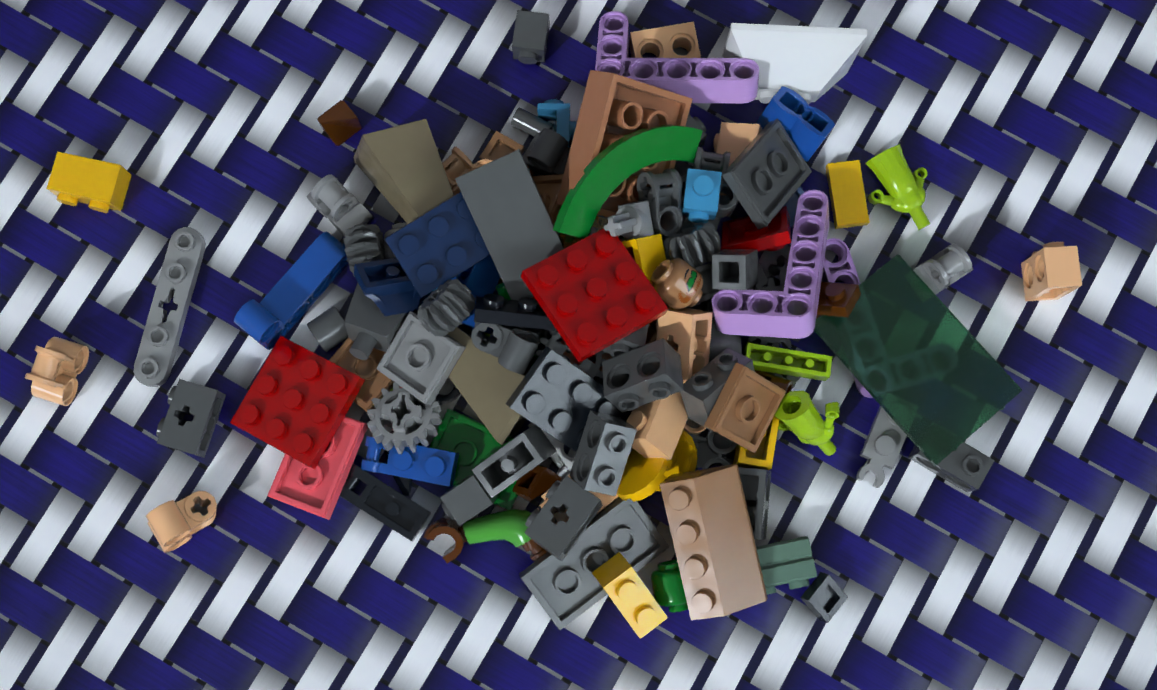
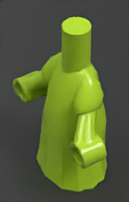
[866,144,930,230]
[775,391,839,456]

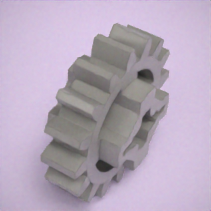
[367,382,442,454]

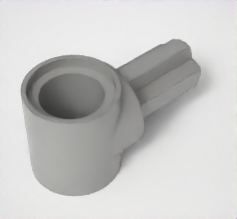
[604,200,654,240]

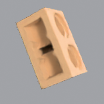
[629,21,701,58]
[1021,242,1082,302]

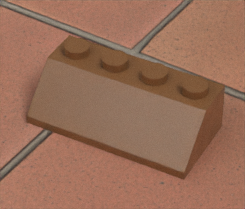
[660,464,768,620]

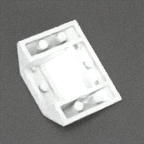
[722,23,867,104]

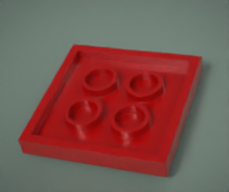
[521,228,669,363]
[230,336,365,469]

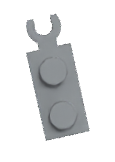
[856,394,918,488]

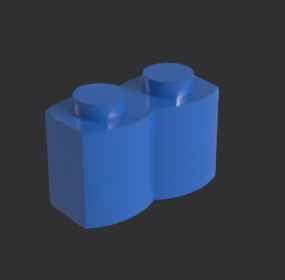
[756,86,835,162]

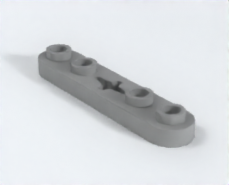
[133,227,206,387]

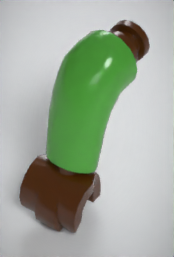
[424,509,548,564]

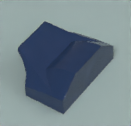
[354,258,421,316]

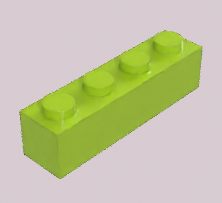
[743,343,832,381]

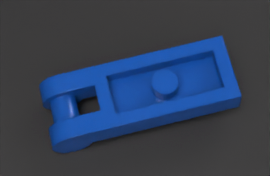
[360,436,459,487]

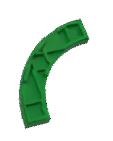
[553,125,703,239]

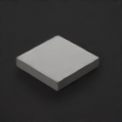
[376,311,466,405]

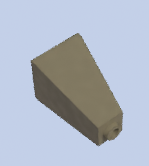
[353,119,454,224]
[447,324,530,445]

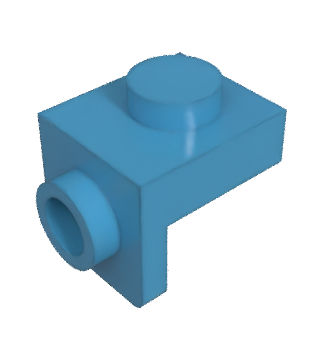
[537,99,576,148]
[682,168,722,223]

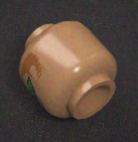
[651,258,703,310]

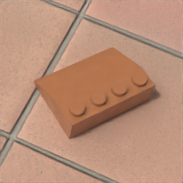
[556,70,692,217]

